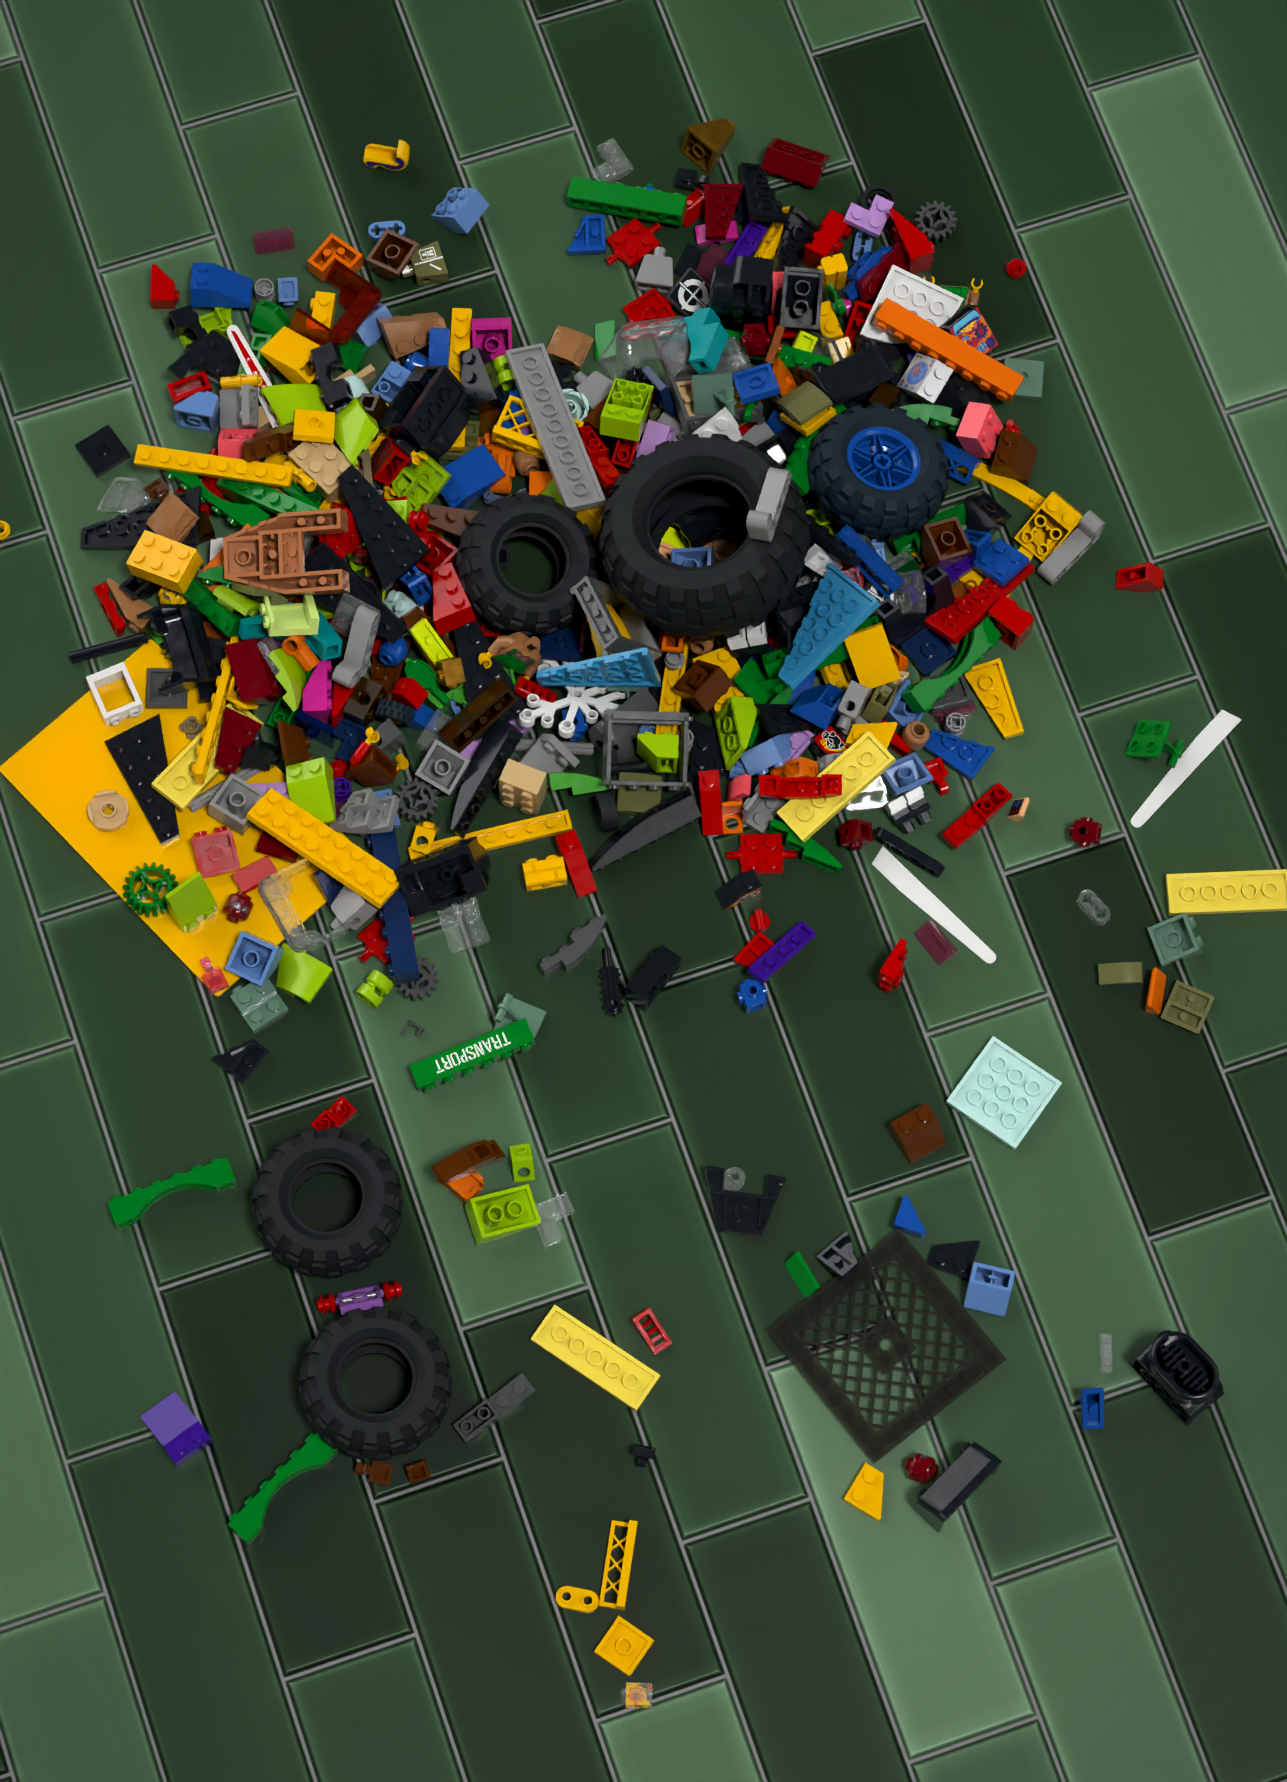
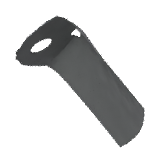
[588,686,659,764]

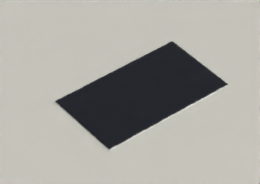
[673,243,707,277]

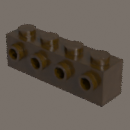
[438,677,519,753]

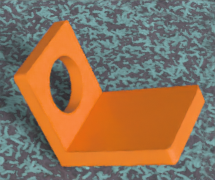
[722,801,743,835]

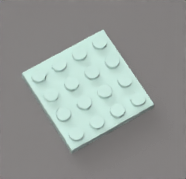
[946,1036,1062,1150]

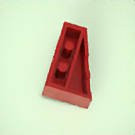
[803,209,853,269]
[432,563,476,636]

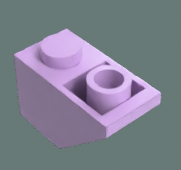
[636,419,676,458]

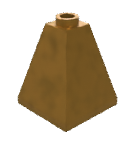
[680,118,736,176]

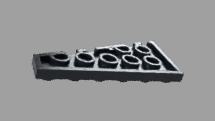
[337,464,431,591]
[81,485,202,550]
[302,541,409,643]
[453,620,528,741]
[104,714,180,846]

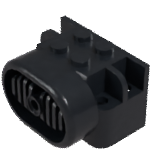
[709,256,774,332]
[377,365,470,460]
[394,837,491,917]
[1129,1330,1224,1427]

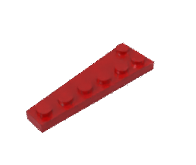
[924,563,1035,645]

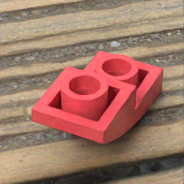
[726,774,752,802]

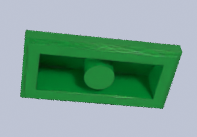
[595,320,615,362]
[785,1252,820,1299]

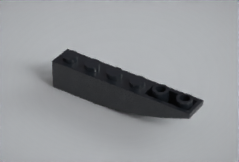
[450,719,523,839]
[587,790,701,872]

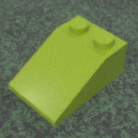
[714,696,757,770]
[286,757,336,824]
[165,872,218,934]
[464,1184,541,1245]

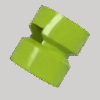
[493,355,517,391]
[355,969,394,1009]

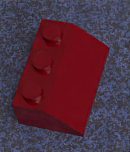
[761,137,830,188]
[224,638,285,705]

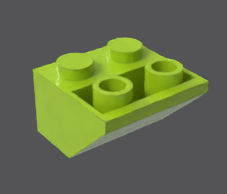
[636,732,679,773]

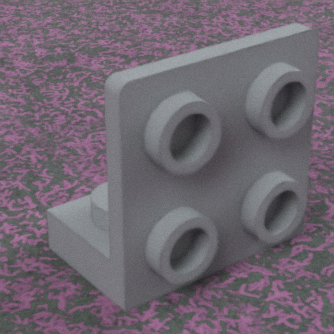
[219,384,258,429]
[519,733,580,789]
[741,783,786,834]

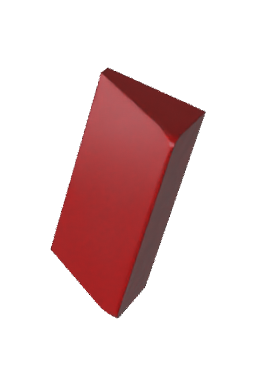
[683,188,705,228]
[232,856,280,894]

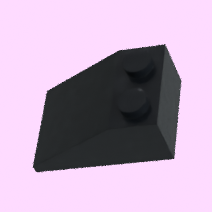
[778,266,824,330]

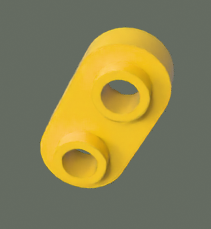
[556,1586,599,1613]

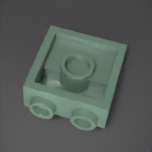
[1147,912,1204,967]
[230,979,289,1033]

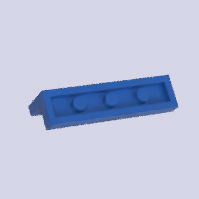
[938,437,982,485]
[835,525,904,598]

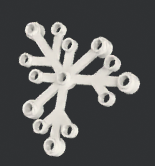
[519,659,627,738]

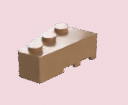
[376,312,447,359]

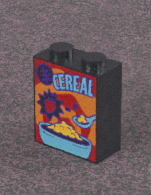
[939,304,1000,355]

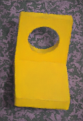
[225,676,259,710]
[410,821,440,854]

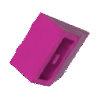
[302,659,333,725]

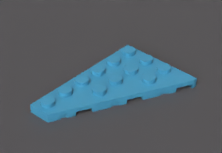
[778,563,881,690]
[536,648,661,687]

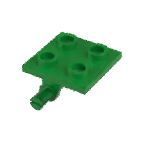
[733,657,788,706]
[1125,720,1185,768]

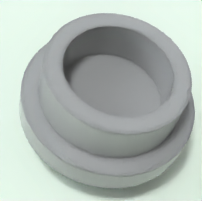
[665,652,685,669]

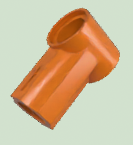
[489,454,512,495]
[282,635,320,672]

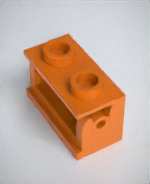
[770,757,818,777]
[436,1171,485,1204]

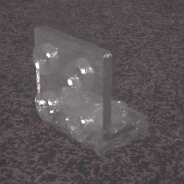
[707,336,752,374]
[437,897,490,955]

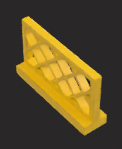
[492,395,584,460]

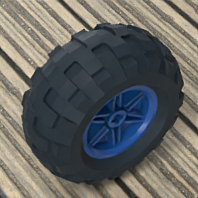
[807,403,950,541]

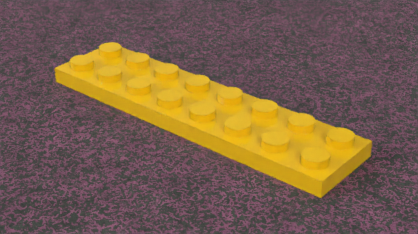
[246,788,405,909]

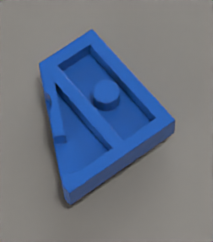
[568,214,606,255]

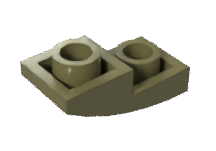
[1098,962,1144,985]

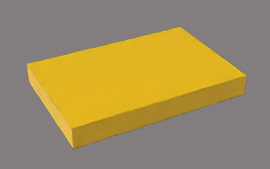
[844,622,901,689]

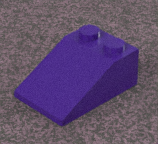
[140,1391,213,1468]

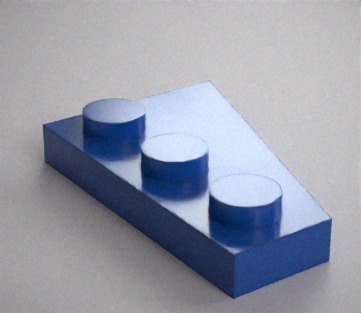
[923,729,995,781]

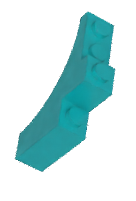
[659,307,729,374]
[238,602,342,661]

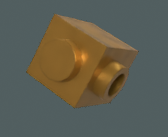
[435,656,466,689]

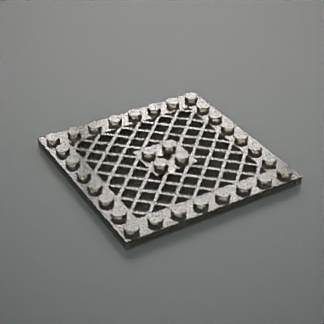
[767,1228,1006,1464]

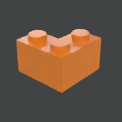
[307,233,363,282]

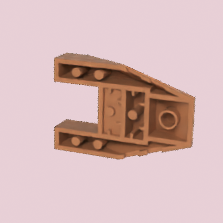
[223,508,350,595]

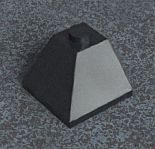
[965,490,1012,536]

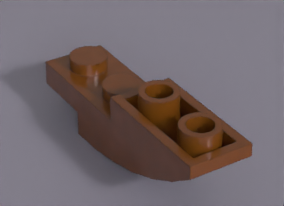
[243,424,303,462]
[431,1139,506,1184]

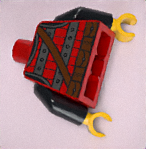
[372,437,428,500]

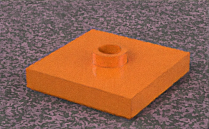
[772,357,798,397]

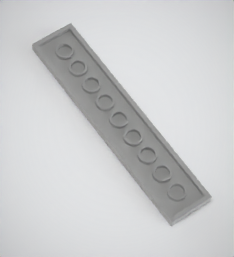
[505,343,606,511]

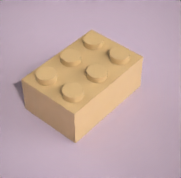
[288,441,359,504]
[499,758,547,815]

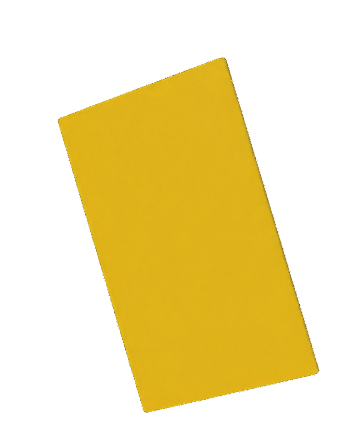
[0,640,350,997]

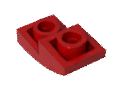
[311,1096,358,1130]

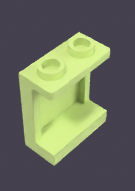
[259,595,320,637]

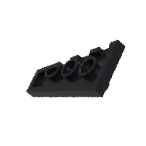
[739,162,789,224]
[773,206,820,272]
[757,703,837,736]

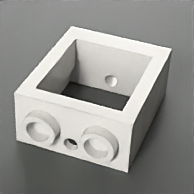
[86,662,144,726]

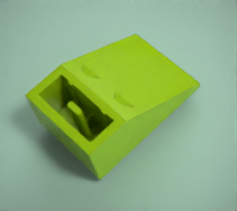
[600,378,654,442]

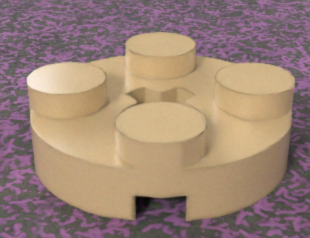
[87,790,129,832]

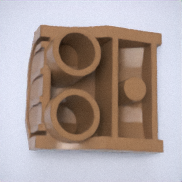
[546,325,595,371]
[146,491,199,543]

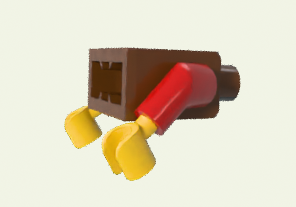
[345,727,409,787]

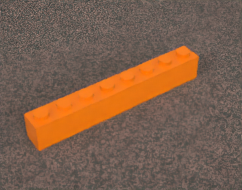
[872,297,1024,403]

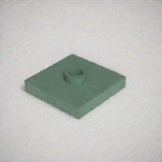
[1004,358,1044,400]

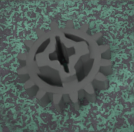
[914,200,957,243]
[396,778,439,823]
[395,955,439,1001]

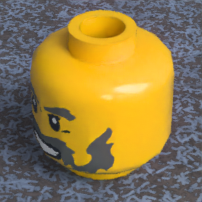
[158,586,189,604]

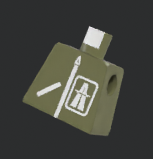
[401,241,449,286]

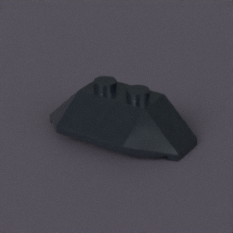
[934,373,997,418]

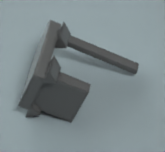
[400,1019,425,1036]

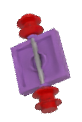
[317,1279,403,1316]

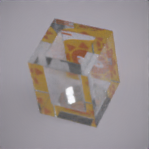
[621,1683,652,1708]

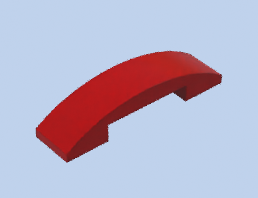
[759,774,842,799]

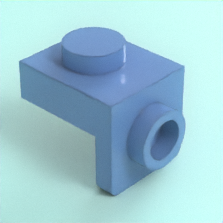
[277,277,299,306]

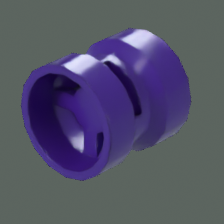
[334,777,352,803]

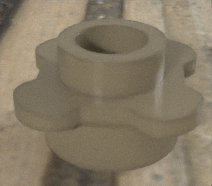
[179,716,204,740]

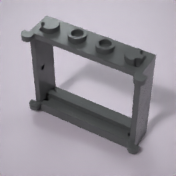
[665,355,765,438]
[570,575,662,661]
[602,710,693,790]

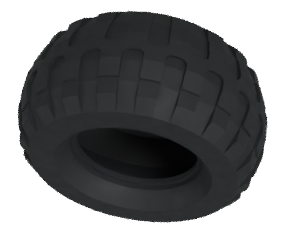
[599,434,810,641]

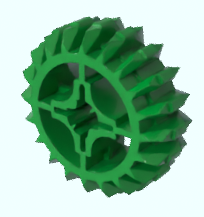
[123,862,179,918]

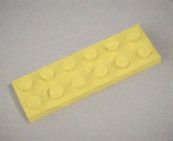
[151,702,264,811]
[776,730,896,842]
[1165,869,1287,916]
[530,1305,661,1412]

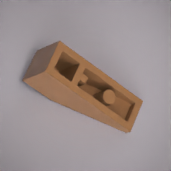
[106,577,153,634]

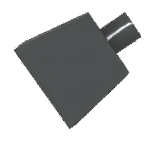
[365,718,408,756]

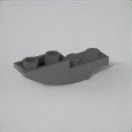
[540,914,607,977]
[453,1373,536,1442]

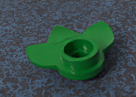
[825,282,847,317]

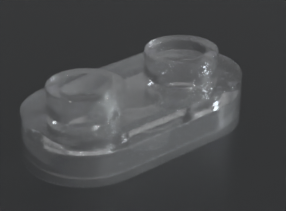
[708,1167,746,1199]

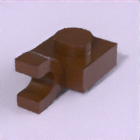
[143,478,169,502]
[354,1460,394,1487]

